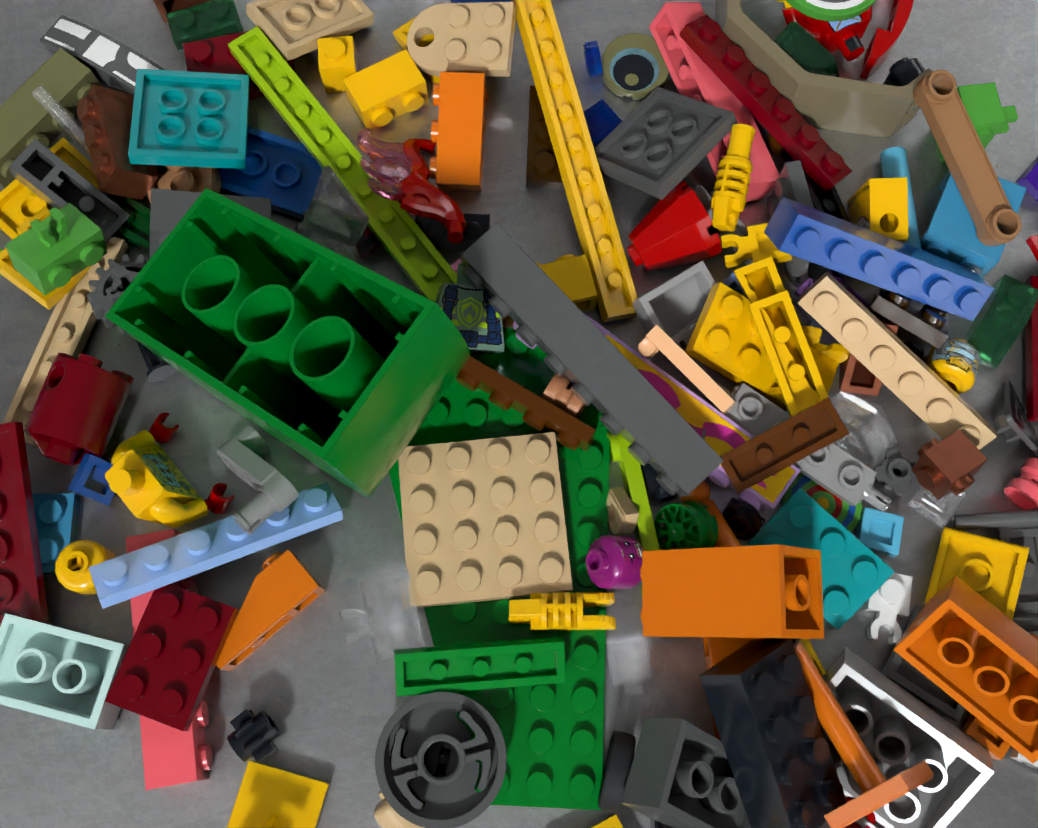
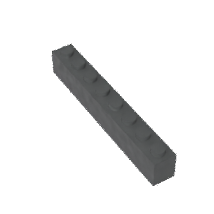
[461,223,724,497]

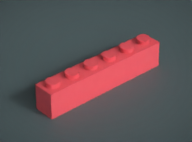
[649,2,780,202]
[125,529,213,790]

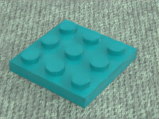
[128,69,250,169]

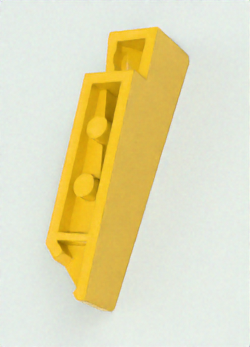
[734,256,828,417]

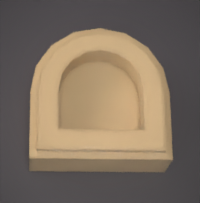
[606,487,639,536]

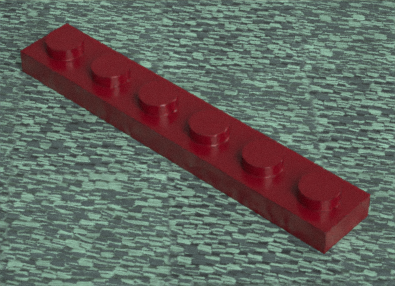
[679,14,852,194]

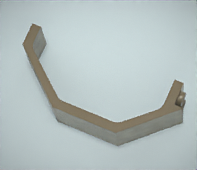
[715,0,932,138]

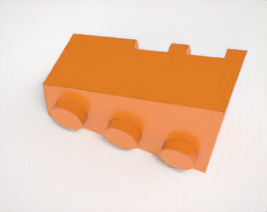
[430,72,488,191]

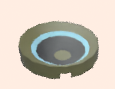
[601,33,669,100]

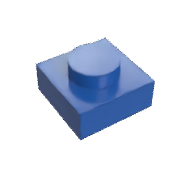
[68,453,115,506]

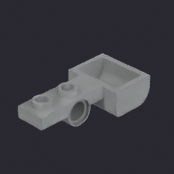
[633,260,739,411]

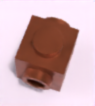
[912,430,988,500]

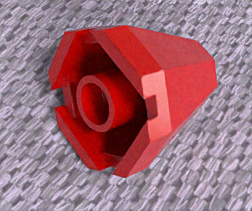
[626,181,722,271]

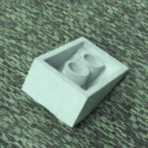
[0,613,129,730]

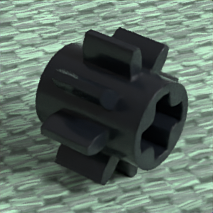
[227,709,281,763]

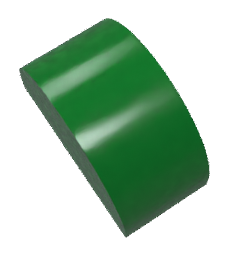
[105,188,470,498]

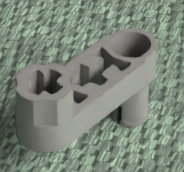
[216,425,299,535]

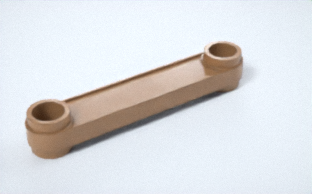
[913,69,1022,247]

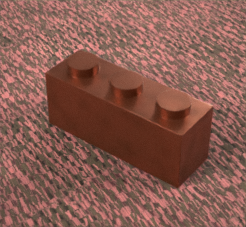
[77,84,158,201]

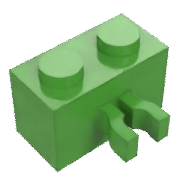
[935,82,1018,163]
[5,203,107,296]

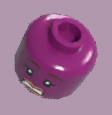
[586,536,644,589]

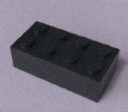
[699,639,847,828]

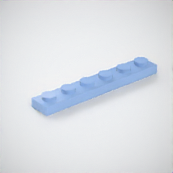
[88,482,343,609]

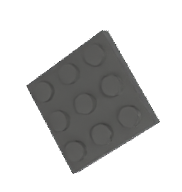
[594,87,738,200]

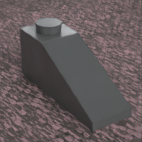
[9,139,130,244]

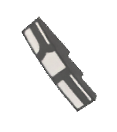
[40,15,166,95]

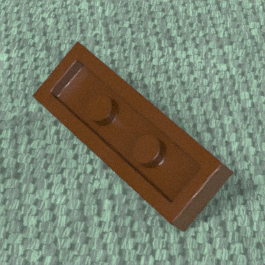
[720,397,850,493]

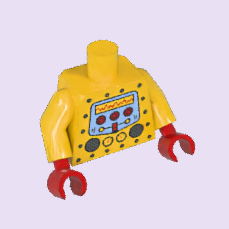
[105,412,235,528]

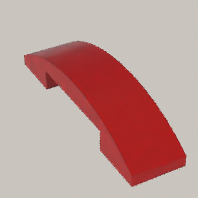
[859,0,914,79]

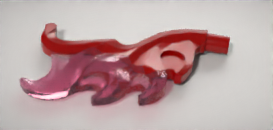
[356,128,467,244]

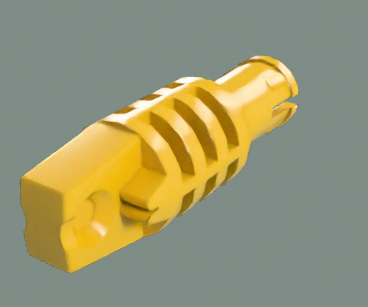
[711,124,756,232]

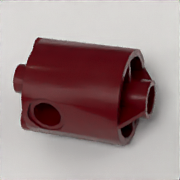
[24,352,134,466]

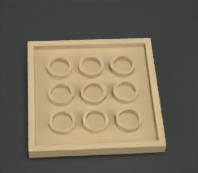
[398,432,573,609]

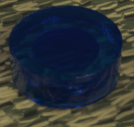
[583,40,603,78]

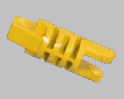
[509,592,616,630]

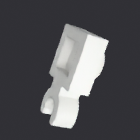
[863,573,913,645]

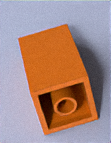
[640,544,824,639]

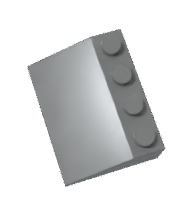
[820,647,995,828]

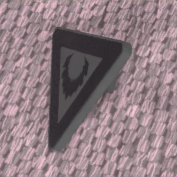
[993,381,1038,457]

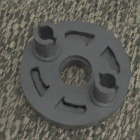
[375,692,507,828]

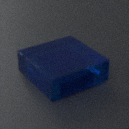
[583,99,622,148]

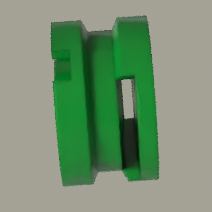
[654,500,718,550]

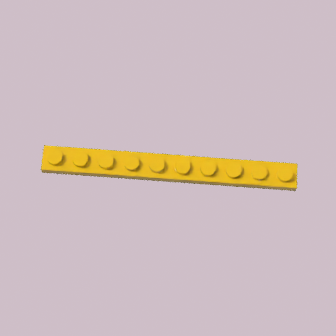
[511,0,638,322]

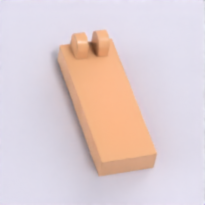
[638,325,736,415]

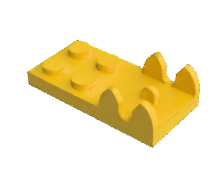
[685,282,850,411]

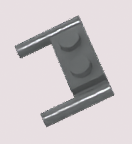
[953,509,1038,632]

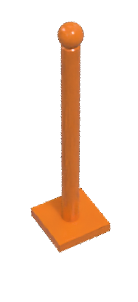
[679,481,934,828]

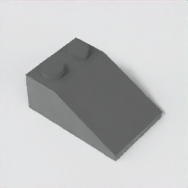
[621,716,751,828]

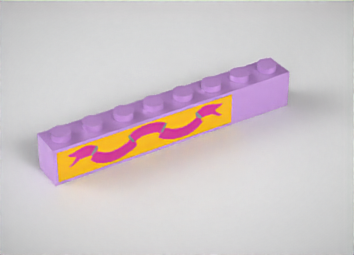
[513,314,801,511]

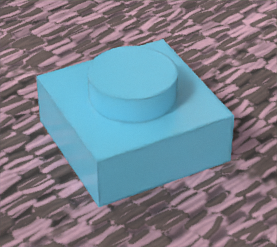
[856,507,904,558]

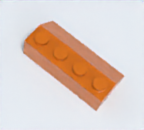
[893,576,1038,763]

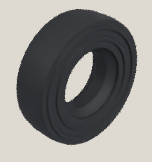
[598,731,636,813]

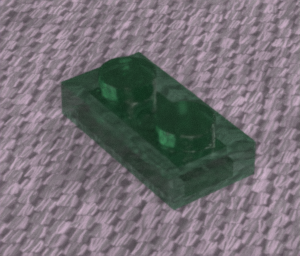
[166,0,244,50]

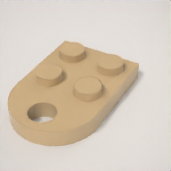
[407,2,517,77]

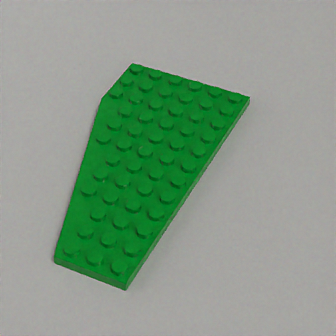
[389,327,612,810]

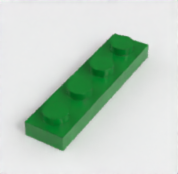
[394,637,566,697]

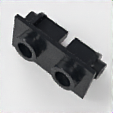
[415,213,491,251]

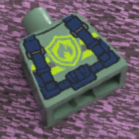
[435,263,504,354]

